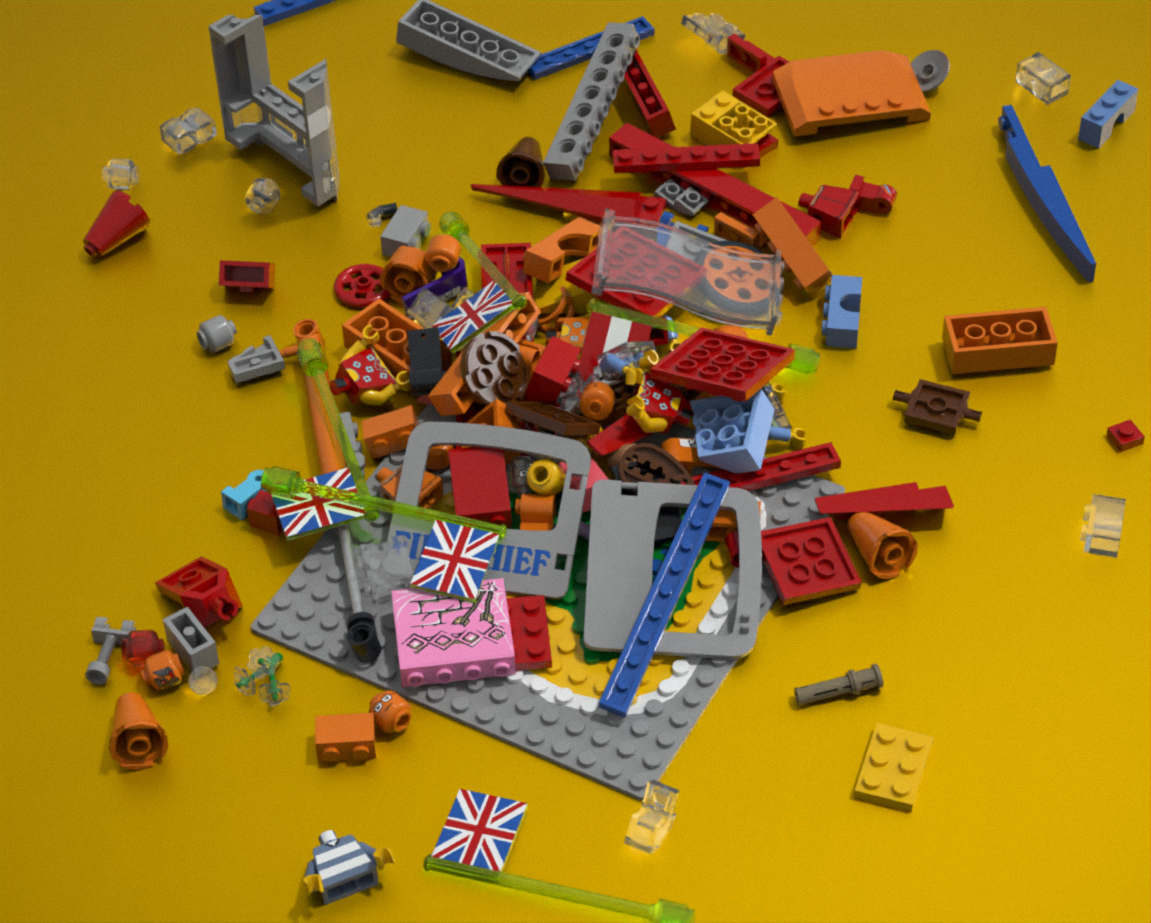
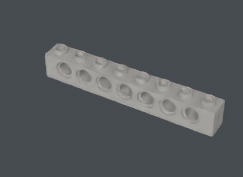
[543,22,640,181]

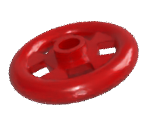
[334,264,391,308]

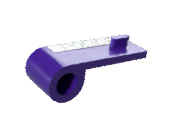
[402,257,468,319]

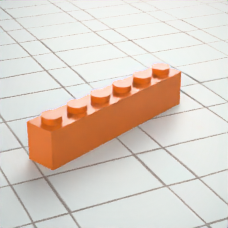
[428,292,541,416]

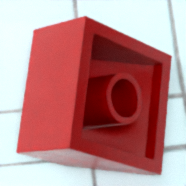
[523,336,581,403]

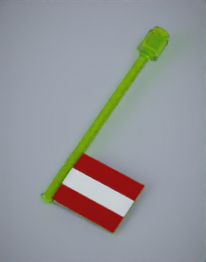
[572,298,820,390]

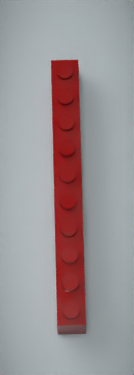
[609,123,822,247]

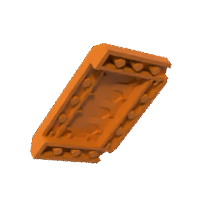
[772,50,931,136]

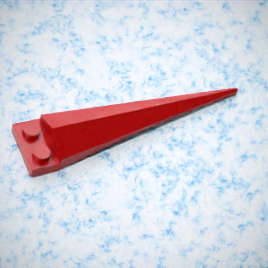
[471,184,667,238]

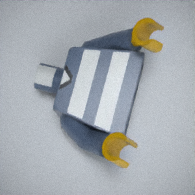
[303,830,395,905]

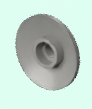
[911,50,950,92]

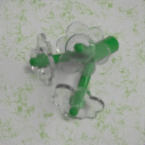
[234,646,291,706]

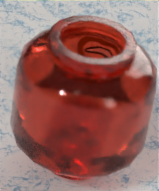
[121,629,165,667]

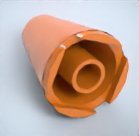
[847,512,918,580]
[109,692,168,770]

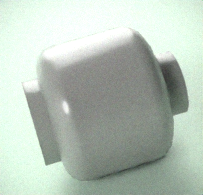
[196,315,237,353]

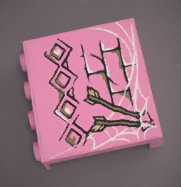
[391,578,516,687]

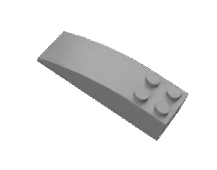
[396,0,541,81]

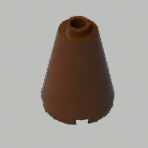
[496,137,545,187]

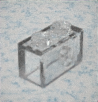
[407,287,455,329]

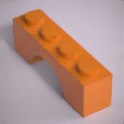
[523,217,604,283]

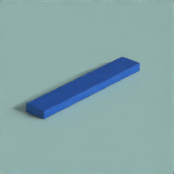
[527,16,655,80]

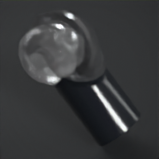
[366,203,398,227]

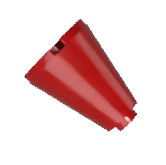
[83,190,150,257]

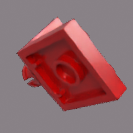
[155,556,243,628]

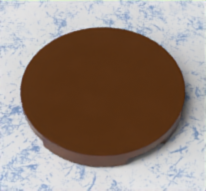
[460,331,530,407]

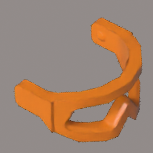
[533,286,575,332]

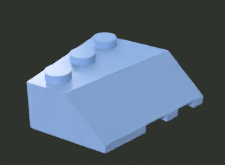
[690,388,775,474]

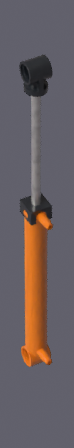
[279,319,382,662]

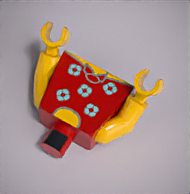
[330,325,411,406]
[626,350,693,434]

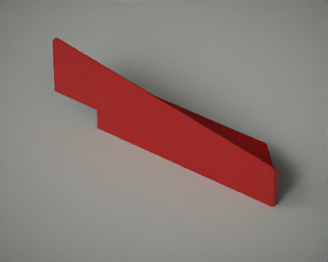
[587,396,694,456]
[814,482,954,521]

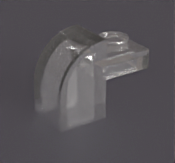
[624,779,679,854]

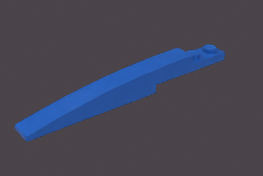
[998,105,1096,282]

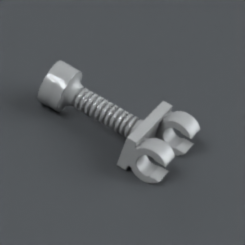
[85,617,137,685]

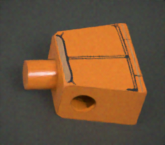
[376,465,444,514]

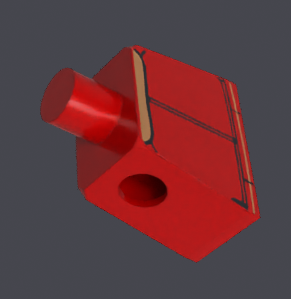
[798,185,861,238]

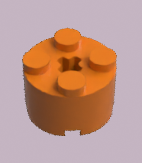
[380,246,438,304]

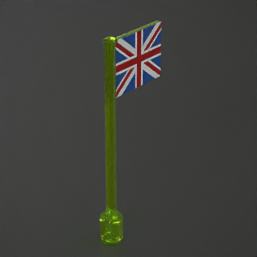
[432,212,527,353]
[270,338,380,541]
[261,466,507,603]
[423,789,696,923]

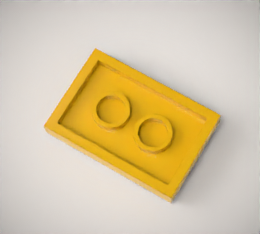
[854,723,934,812]

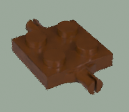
[893,379,983,435]

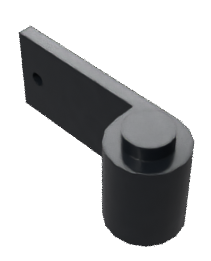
[407,327,447,396]

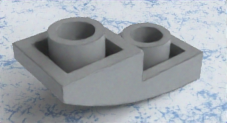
[653,178,709,216]

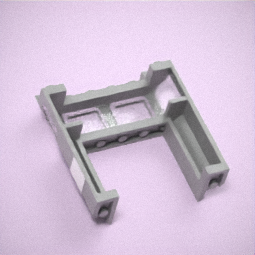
[208,15,340,206]

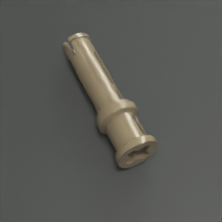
[794,663,883,706]

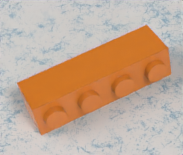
[752,197,833,297]

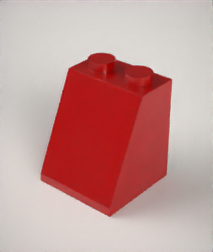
[448,447,512,529]

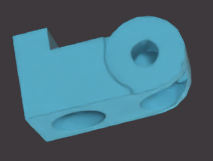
[221,470,272,521]

